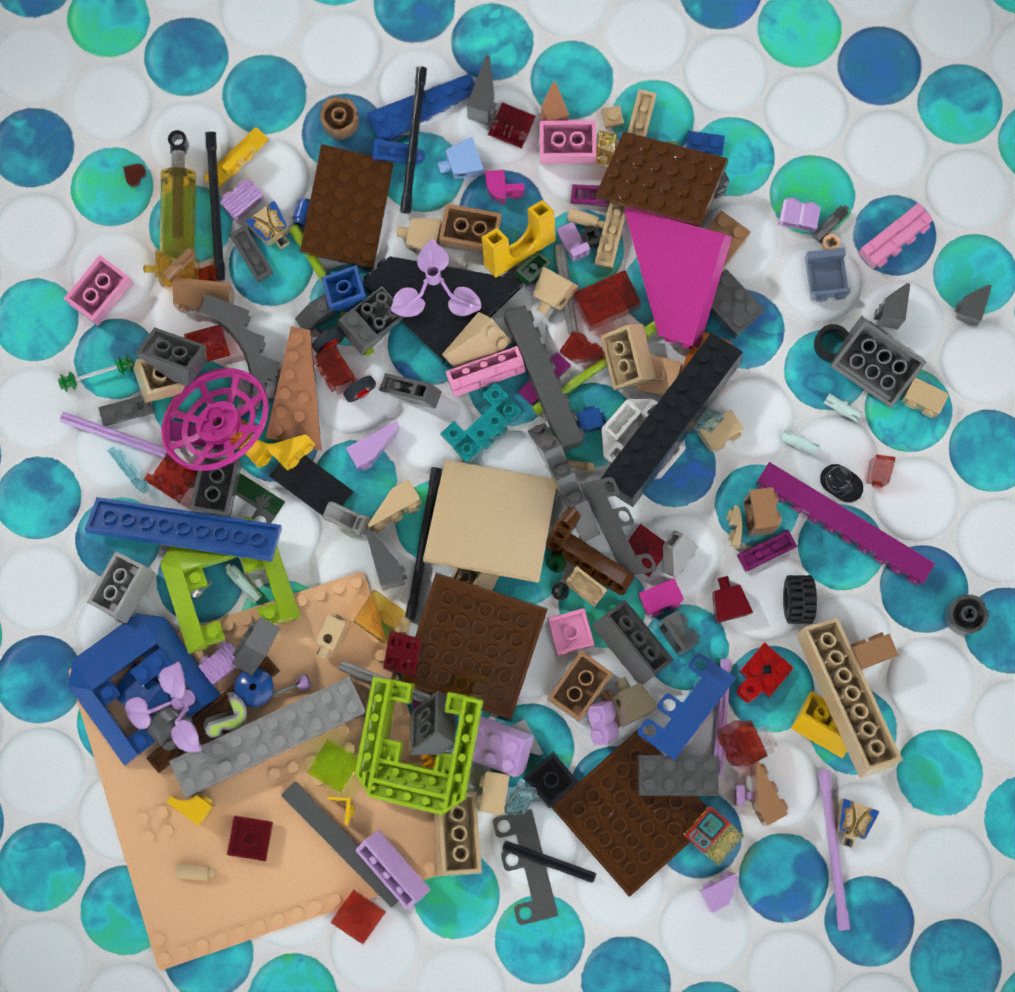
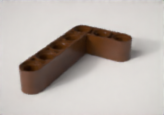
[546,507,634,595]

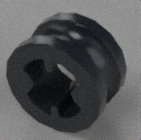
[552,582,569,600]

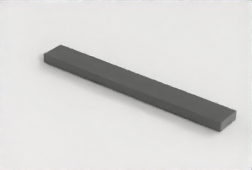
[281,781,399,908]

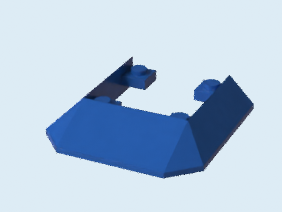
[68,613,220,766]

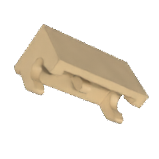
[565,567,607,607]

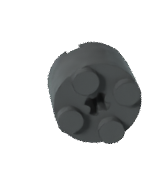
[945,594,989,635]
[146,705,193,751]

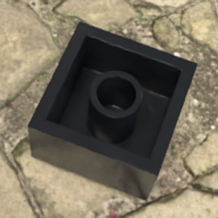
[523,752,579,808]

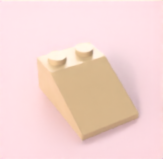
[442,312,511,368]

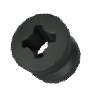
[582,226,601,248]

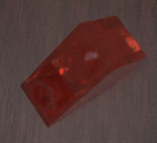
[560,331,605,364]

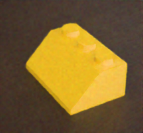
[791,691,847,758]

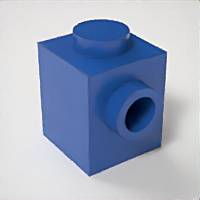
[576,406,606,434]

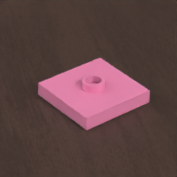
[547,608,595,656]

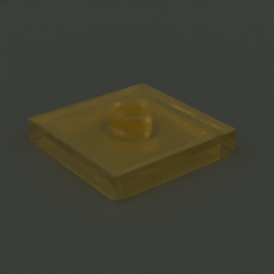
[353,590,406,644]

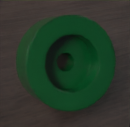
[546,553,566,573]

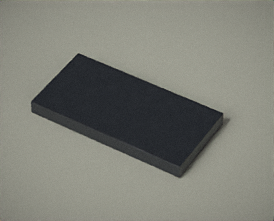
[269,455,354,516]

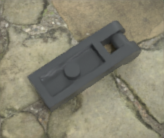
[98,395,155,426]

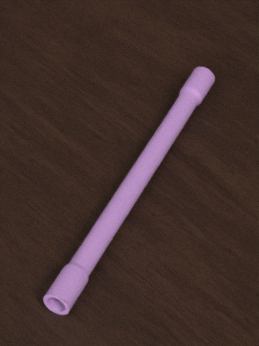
[818,770,850,930]

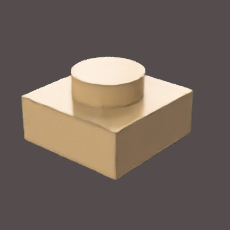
[602,105,624,128]

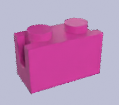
[638,578,684,617]

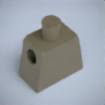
[612,677,658,728]

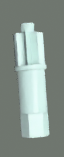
[225,564,263,603]

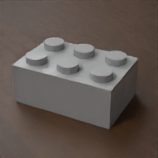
[87,551,155,624]

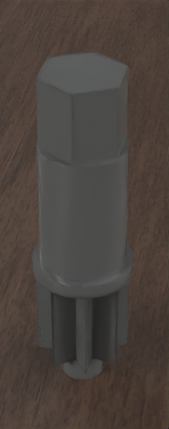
[813,205,849,242]

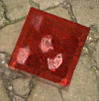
[716,720,768,767]

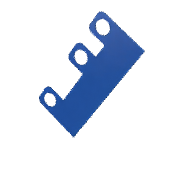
[638,653,736,760]

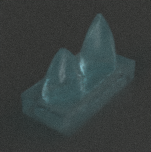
[504,779,537,815]

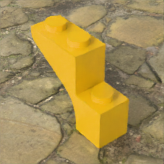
[239,435,316,470]

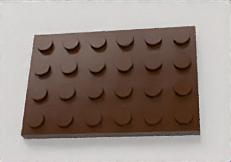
[595,131,728,227]
[299,144,394,270]

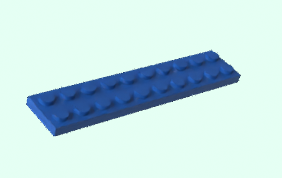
[85,497,282,562]

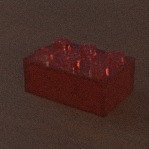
[573,270,641,331]

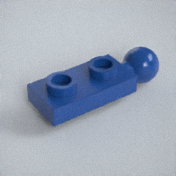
[372,139,425,165]

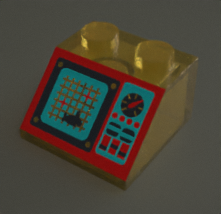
[684,806,744,866]

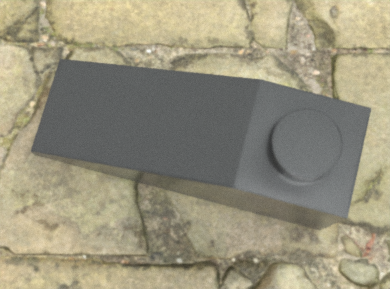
[379,373,442,409]

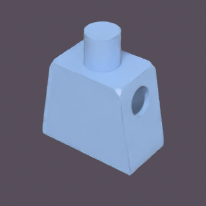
[437,137,484,179]

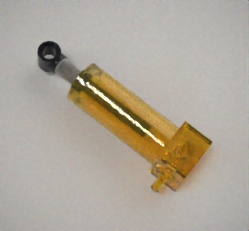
[143,130,199,287]

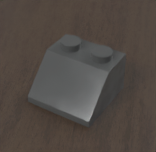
[874,283,910,330]

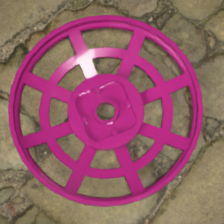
[161,368,269,471]

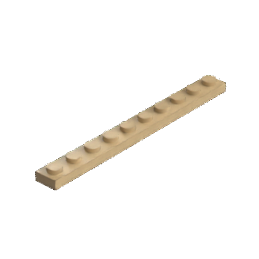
[594,89,657,269]

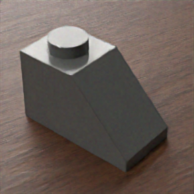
[954,285,992,325]
[295,293,337,331]

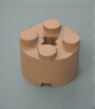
[320,97,359,141]

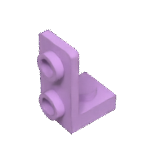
[557,222,590,263]

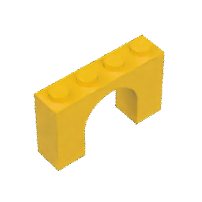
[482,200,556,278]

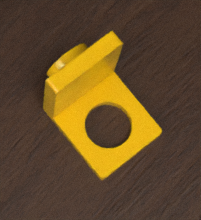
[327,796,355,825]

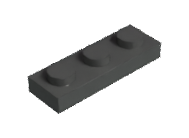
[229,226,274,283]

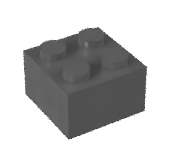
[232,616,281,675]

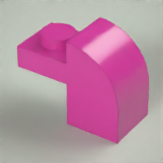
[486,170,524,204]

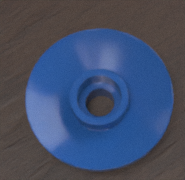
[234,668,274,707]

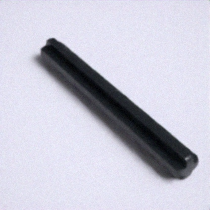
[502,840,596,883]

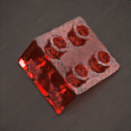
[144,453,198,503]

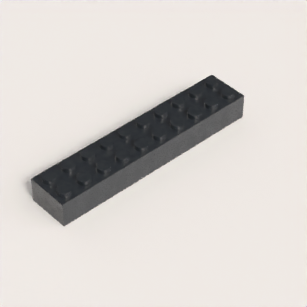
[600,333,743,507]

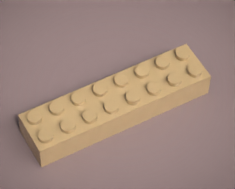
[796,617,903,779]

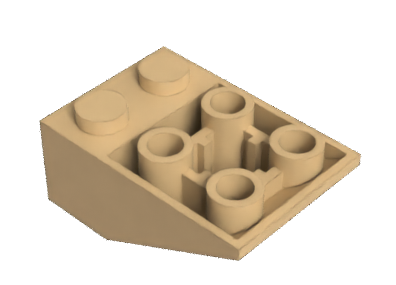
[368,479,422,533]

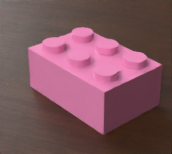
[539,121,596,164]
[64,255,133,327]

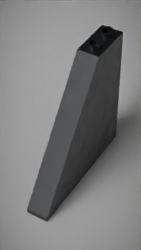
[363,256,523,364]

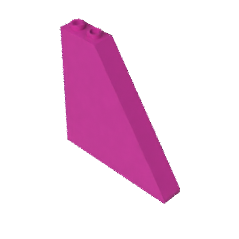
[624,207,732,349]

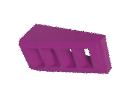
[570,184,610,207]

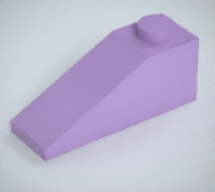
[346,421,400,471]

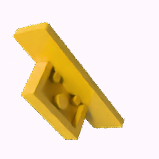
[204,127,269,188]

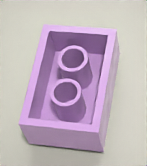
[472,716,534,777]

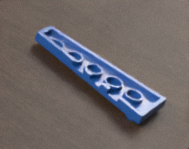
[367,73,475,142]

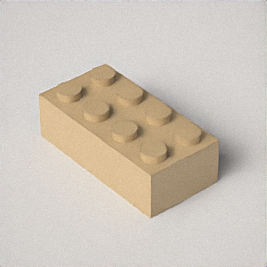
[433,792,482,877]

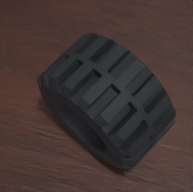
[783,575,817,624]

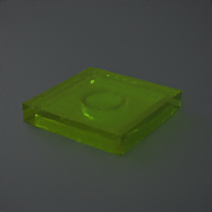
[307,739,358,793]

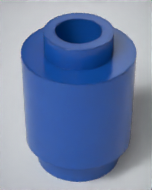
[292,198,310,227]

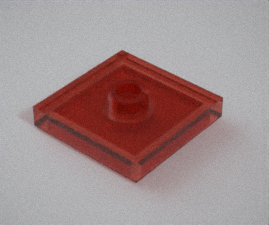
[330,889,386,945]

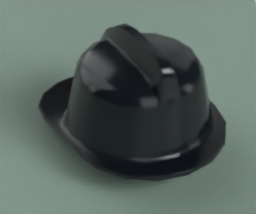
[820,464,863,502]

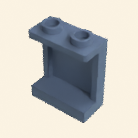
[805,248,851,302]

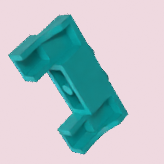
[440,382,522,463]

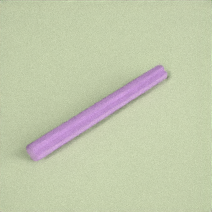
[60,412,168,458]
[714,659,731,775]

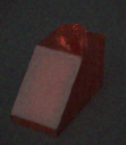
[867,454,896,488]

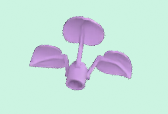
[391,239,481,317]
[125,662,202,752]

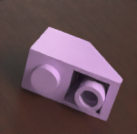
[699,871,738,913]

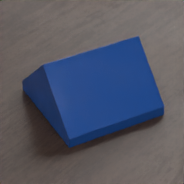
[321,265,366,312]

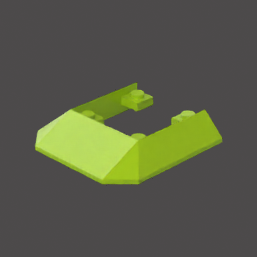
[160,517,301,654]
[355,676,483,815]

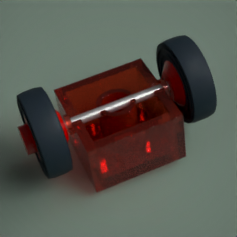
[312,327,376,402]

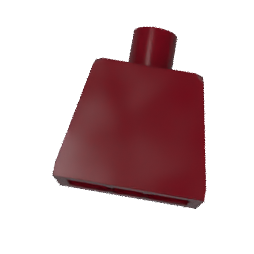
[712,576,753,624]

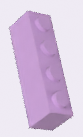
[355,830,431,911]

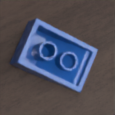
[116,663,173,718]

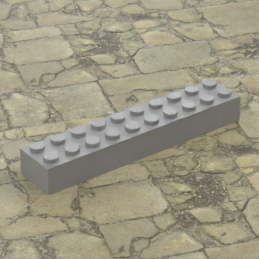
[169,676,366,798]

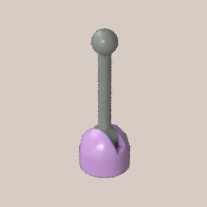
[270,674,312,700]

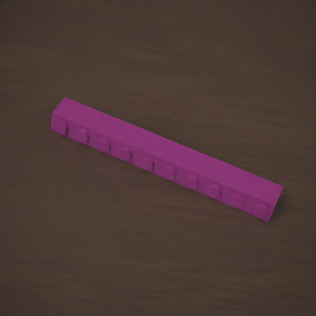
[755,462,935,585]

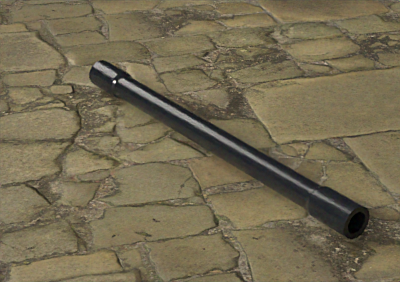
[400,66,427,214]
[205,131,226,281]
[405,467,442,620]

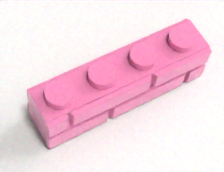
[858,203,933,269]
[445,346,526,397]

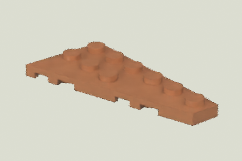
[266,326,322,451]

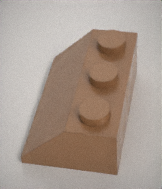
[173,277,235,313]

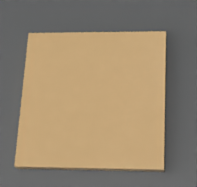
[423,459,556,583]

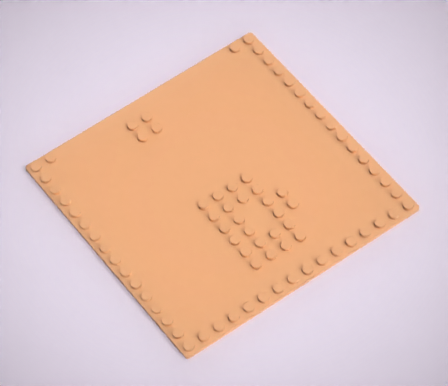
[69,572,438,970]

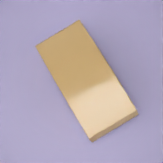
[726,505,742,548]

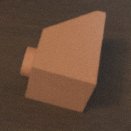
[539,82,569,121]

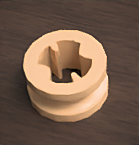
[822,234,840,250]

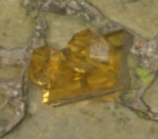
[595,130,618,166]

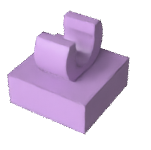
[734,785,754,806]

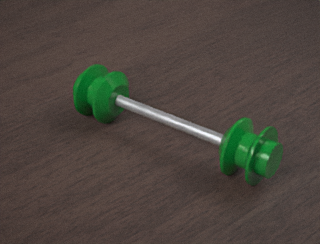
[58,354,134,392]

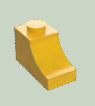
[166,794,215,826]

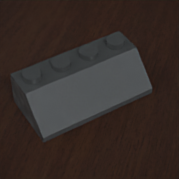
[592,600,674,685]

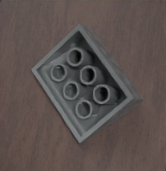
[830,315,926,408]

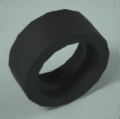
[814,324,849,362]

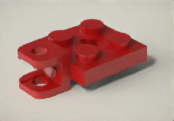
[736,642,794,703]

